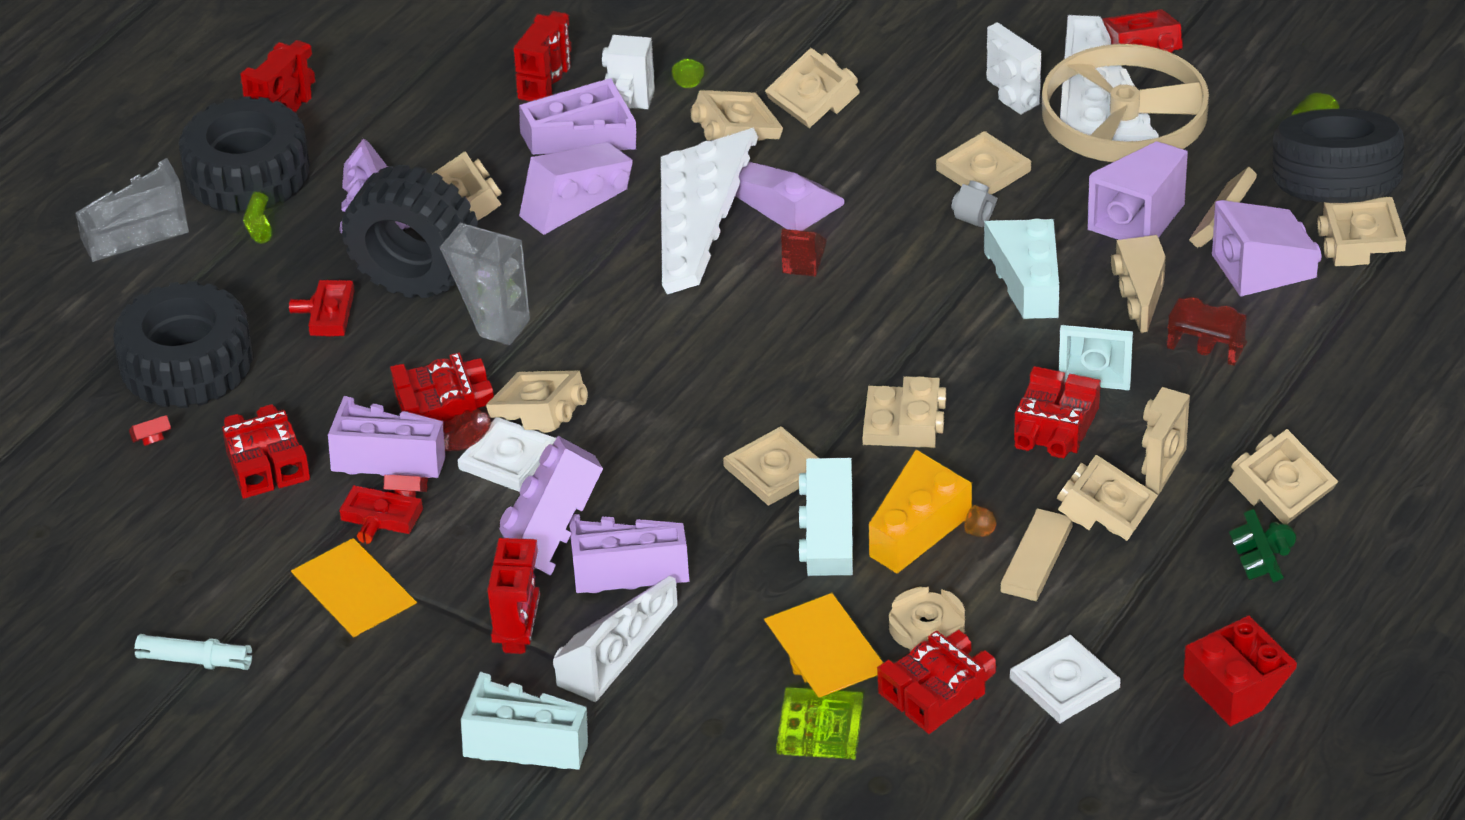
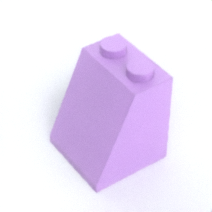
[1088,141,1188,240]
[1212,200,1321,297]

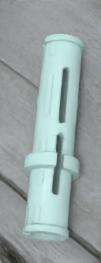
[135,634,252,670]

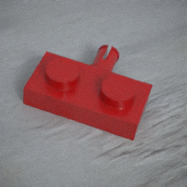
[289,280,354,337]
[340,485,423,544]

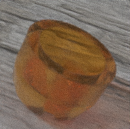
[964,505,996,537]

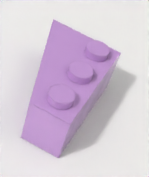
[519,78,636,154]
[519,142,633,235]
[328,396,445,478]
[499,436,603,575]
[569,514,689,593]

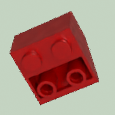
[1183,615,1297,727]

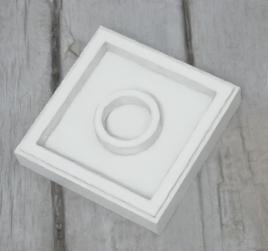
[458,417,556,492]
[1010,635,1120,723]

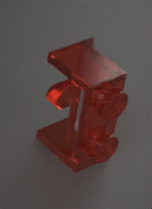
[1167,297,1247,366]

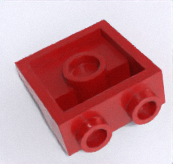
[1102,9,1182,53]

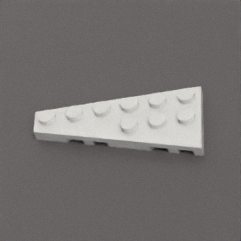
[1060,15,1159,141]
[661,128,758,294]

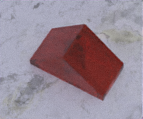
[781,229,826,276]

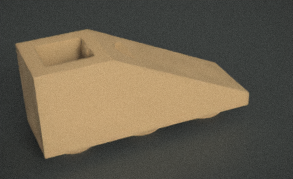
[1111,235,1166,333]

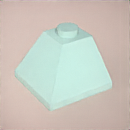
[1059,325,1133,390]

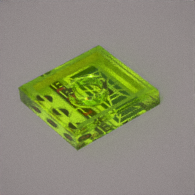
[777,687,863,759]

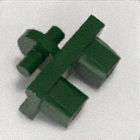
[1229,509,1296,583]

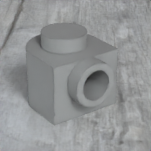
[952,180,998,227]

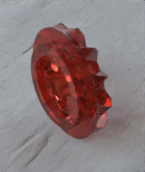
[443,409,491,451]

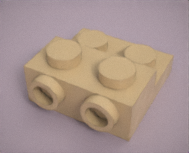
[765,48,860,128]
[691,90,783,141]
[432,152,502,221]
[1317,197,1406,266]
[486,371,588,433]
[863,377,946,448]
[1142,387,1190,495]
[1229,429,1338,525]
[1057,455,1158,541]

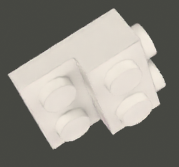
[987,22,1041,114]

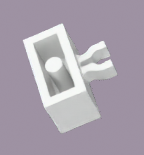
[602,35,655,109]

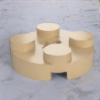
[889,587,965,652]

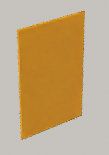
[291,538,417,637]
[764,593,883,698]

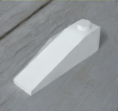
[553,576,678,702]

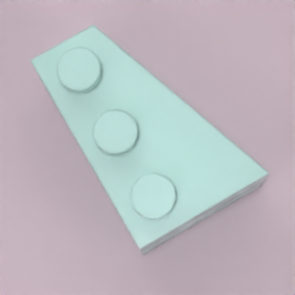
[984,219,1059,319]
[799,458,853,576]
[461,672,588,769]

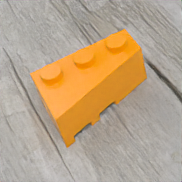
[869,450,972,574]

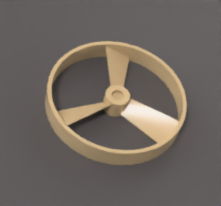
[1042,44,1209,162]

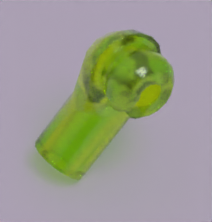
[243,192,272,244]

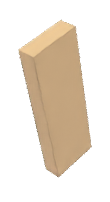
[1189,167,1257,248]
[1001,509,1073,601]

